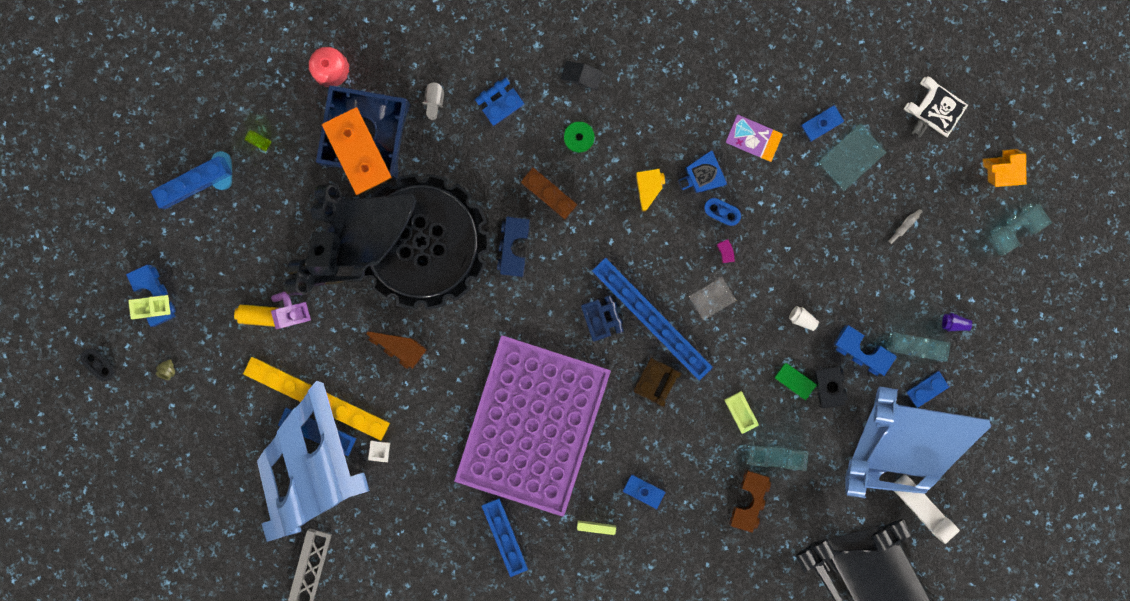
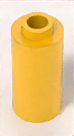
[234,304,279,327]

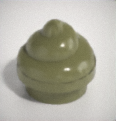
[156,359,176,380]

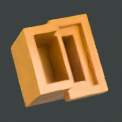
[983,149,1026,187]

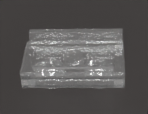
[689,277,736,320]

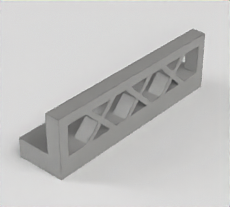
[288,528,332,601]

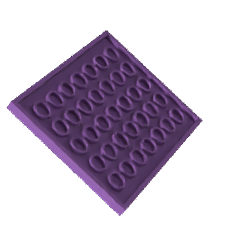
[454,335,611,517]

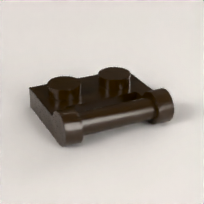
[633,358,682,407]

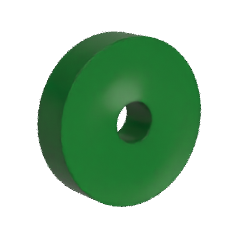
[564,122,595,153]

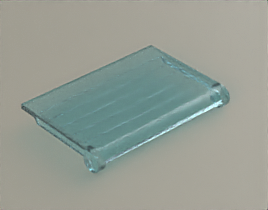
[818,123,887,191]

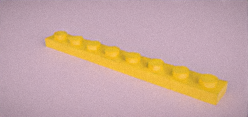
[243,357,390,441]

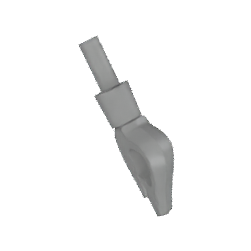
[888,209,922,244]

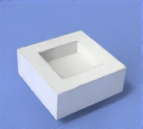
[368,440,390,462]

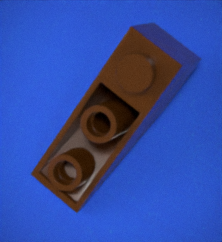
[366,331,427,369]

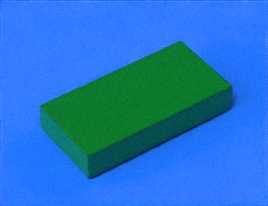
[774,362,817,400]

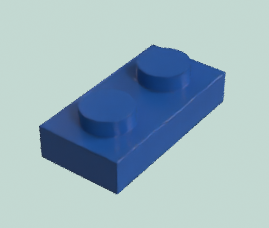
[906,371,949,408]

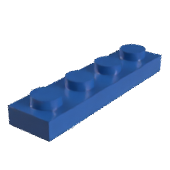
[278,407,357,456]
[482,498,528,577]

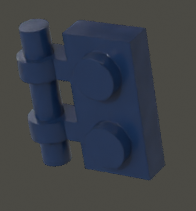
[581,295,624,342]

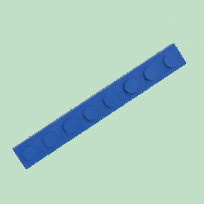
[592,258,713,380]

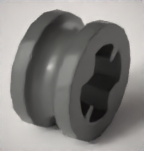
[911,118,929,138]

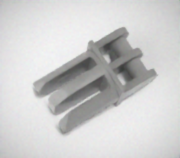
[423,82,444,120]

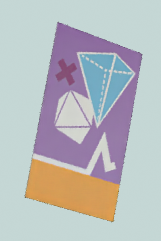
[726,115,783,162]

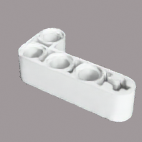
[894,474,960,544]

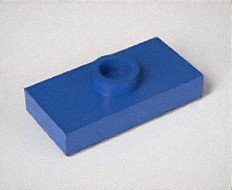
[801,105,844,142]
[623,474,666,509]

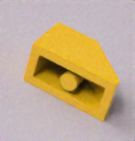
[636,169,665,212]

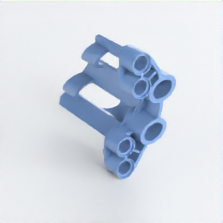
[257,381,369,542]

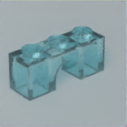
[987,203,1052,256]
[886,332,951,362]
[746,444,808,471]

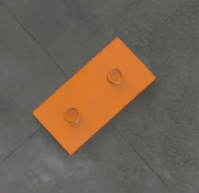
[322,107,392,195]

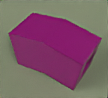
[717,239,735,263]

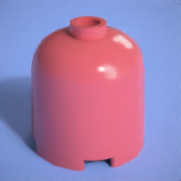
[309,47,349,87]

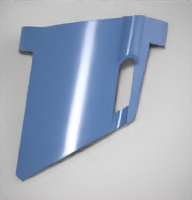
[845,386,991,498]

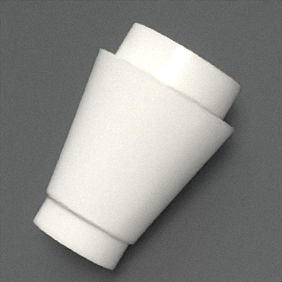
[789,306,819,331]

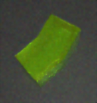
[245,130,272,152]

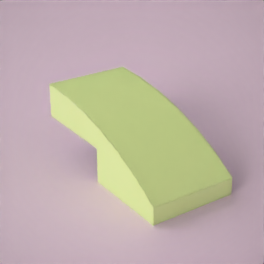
[129,295,170,319]

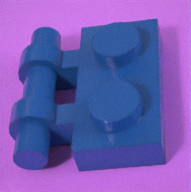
[475,78,525,126]

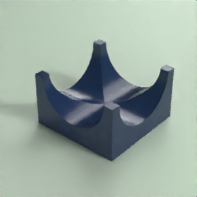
[316,85,411,179]

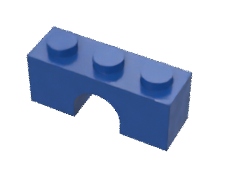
[126,265,176,327]
[833,325,897,377]

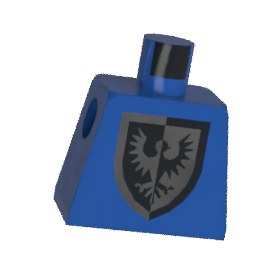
[678,151,727,193]

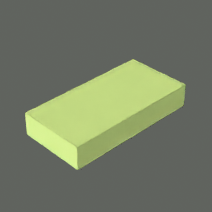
[724,391,759,434]
[577,521,616,535]

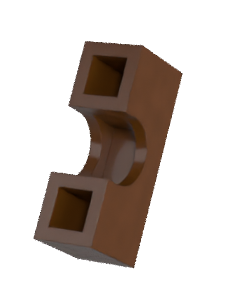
[521,168,577,220]
[729,469,771,533]

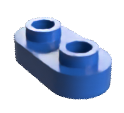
[704,198,741,226]

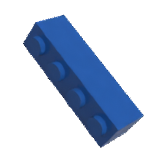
[151,156,233,209]

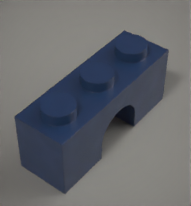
[497,217,530,277]

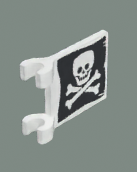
[904,76,968,137]

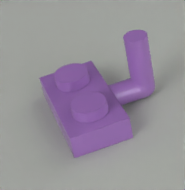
[271,291,311,329]

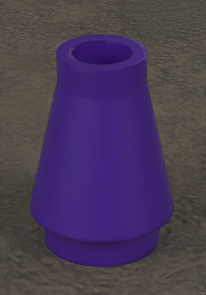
[942,313,972,331]

